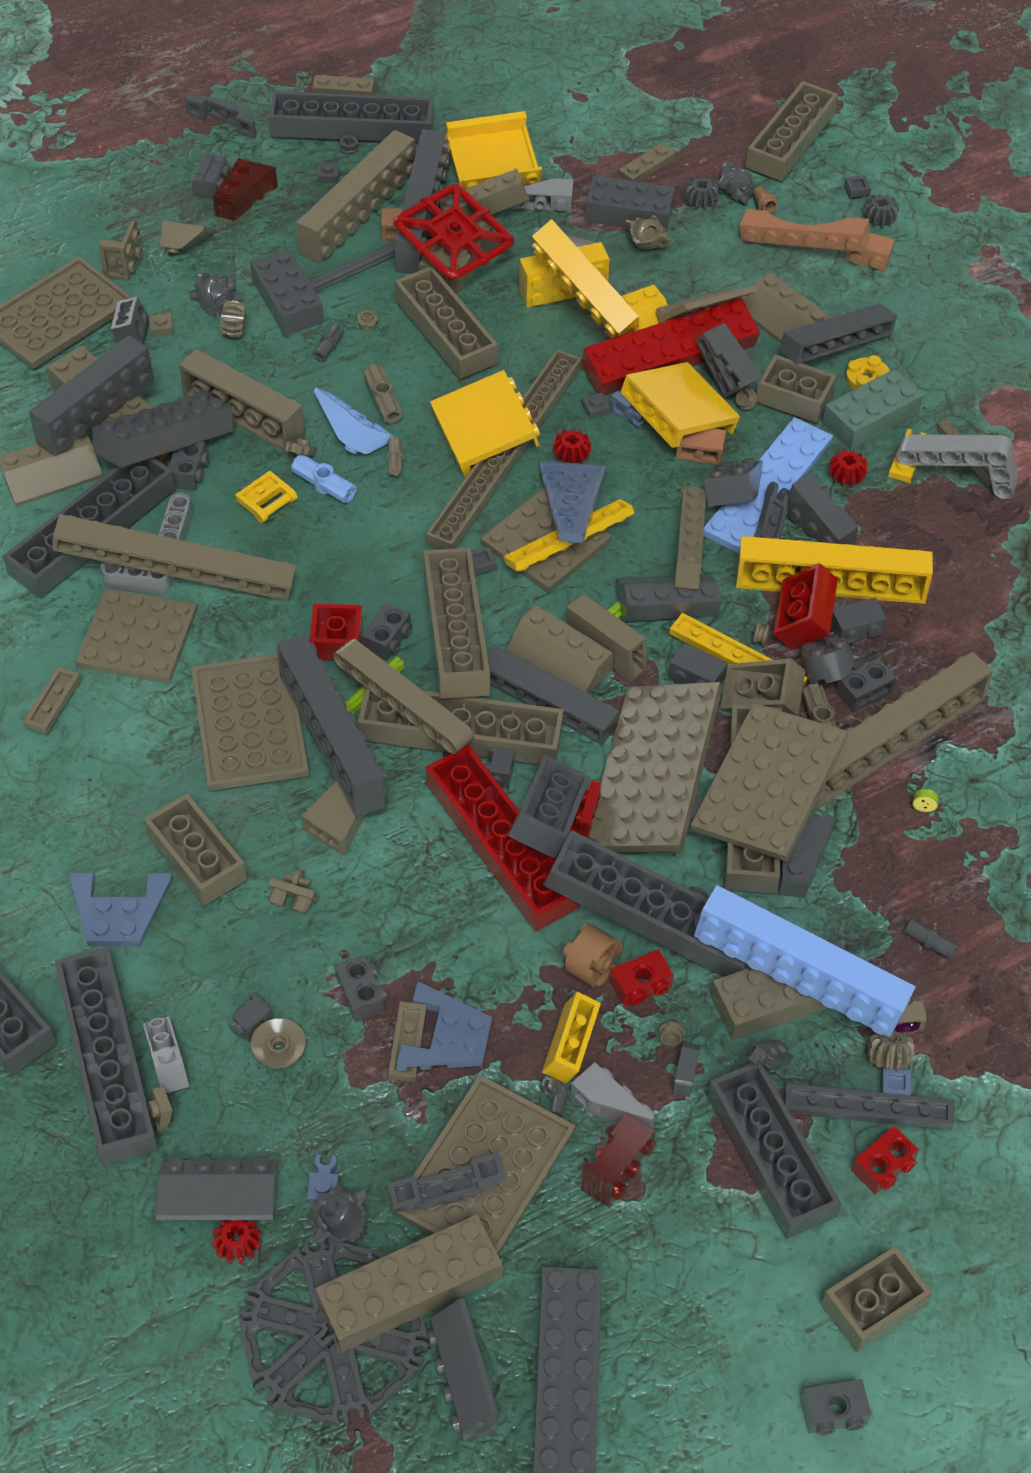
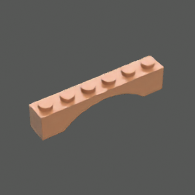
[740,209,870,252]

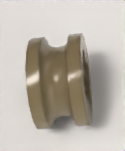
[753,622,770,646]

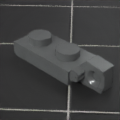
[748,1039,794,1069]

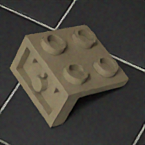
[99,221,143,281]

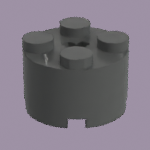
[801,634,856,684]

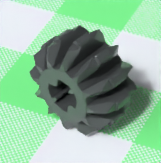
[684,175,719,209]
[863,193,899,228]

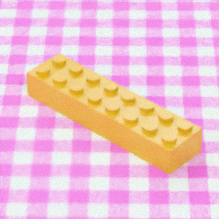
[736,536,933,604]

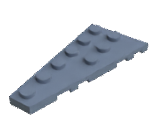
[539,461,606,543]

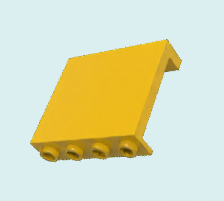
[446,111,542,189]
[620,362,740,448]
[430,370,540,478]

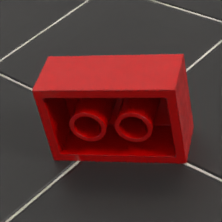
[773,563,838,650]

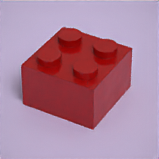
[309,604,363,660]

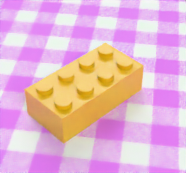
[519,242,610,308]

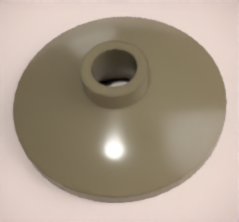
[251,1018,306,1069]

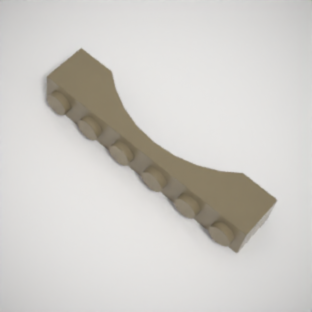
[675,487,706,589]

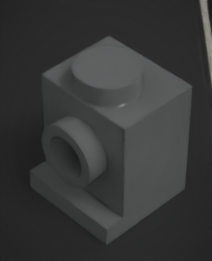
[486,747,514,789]
[229,992,273,1043]

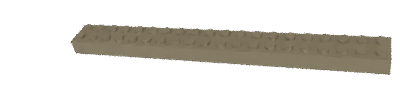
[426,350,582,549]

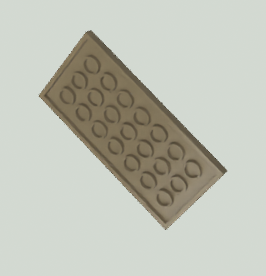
[588,682,723,852]

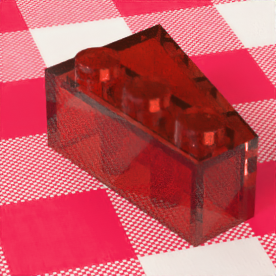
[213,158,278,221]
[581,1113,657,1208]

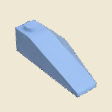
[314,387,394,455]

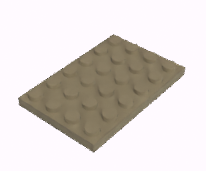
[0,256,132,369]
[191,654,309,791]
[691,703,848,862]
[391,1074,576,1256]

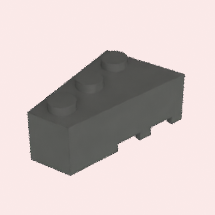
[695,323,763,399]
[787,471,859,545]
[779,816,836,898]

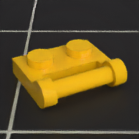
[235,471,298,524]

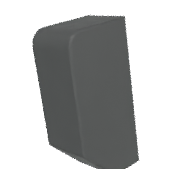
[673,1042,700,1097]

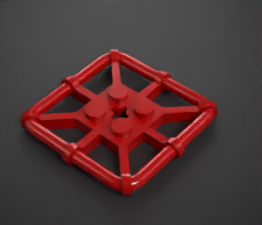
[393,183,514,281]

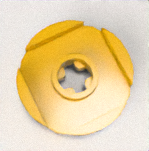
[846,355,890,390]

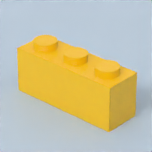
[542,992,601,1084]

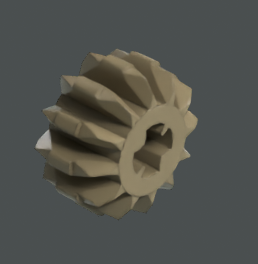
[220,300,246,338]
[867,1030,915,1071]

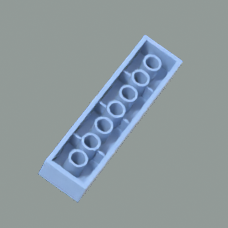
[694,885,916,1038]

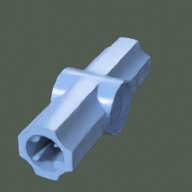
[291,455,357,503]

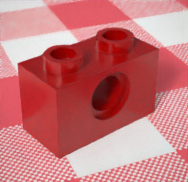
[609,949,673,1007]

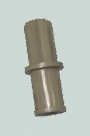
[386,437,404,477]

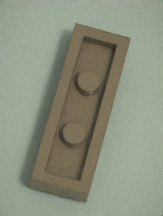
[618,143,676,182]
[23,667,81,735]
[388,1001,427,1083]

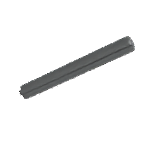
[309,242,395,292]

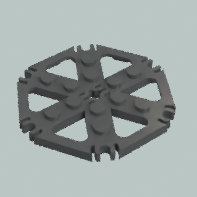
[239,1238,429,1427]

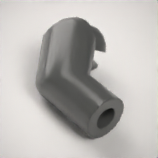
[542,1077,568,1118]

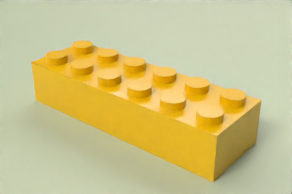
[532,219,639,339]

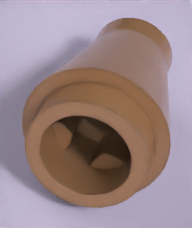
[753,187,778,214]

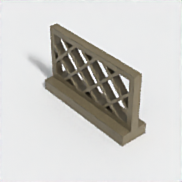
[656,285,757,323]

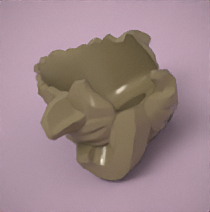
[625,215,671,250]

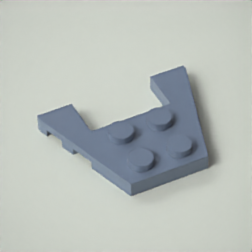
[70,873,173,946]
[396,982,492,1071]

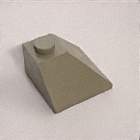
[160,221,215,254]

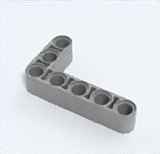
[897,434,1018,499]
[101,493,193,595]

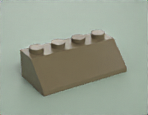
[440,169,529,216]
[743,272,832,343]
[0,433,103,507]
[506,604,613,693]

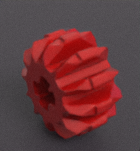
[553,428,592,464]
[829,449,868,487]
[212,1220,261,1265]

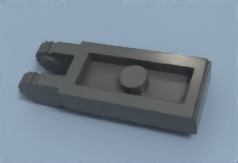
[755,481,790,539]

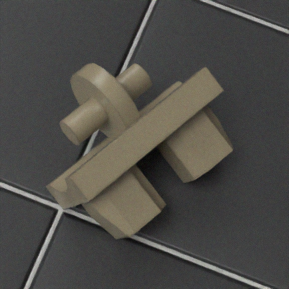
[268,868,319,915]

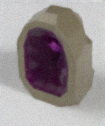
[894,998,926,1034]

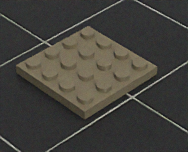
[480,488,612,594]
[75,588,198,684]

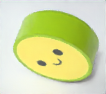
[913,789,939,812]

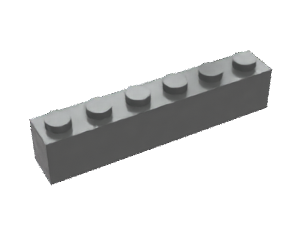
[780,303,897,364]
[487,646,619,745]

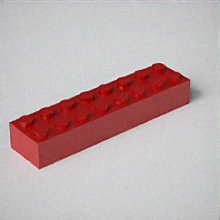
[581,297,760,395]
[426,745,580,932]

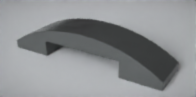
[185,95,256,139]
[387,1152,506,1212]

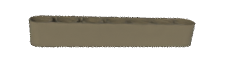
[333,639,474,754]

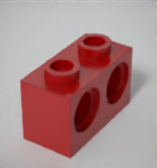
[851,1125,919,1195]

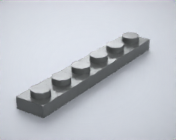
[785,1083,954,1130]

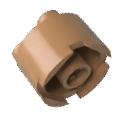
[563,923,623,988]

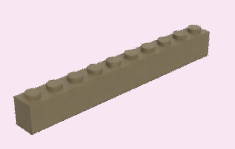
[52,514,296,601]

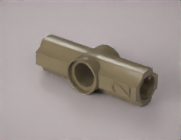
[363,364,402,424]
[802,683,837,728]

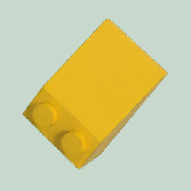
[621,285,668,331]

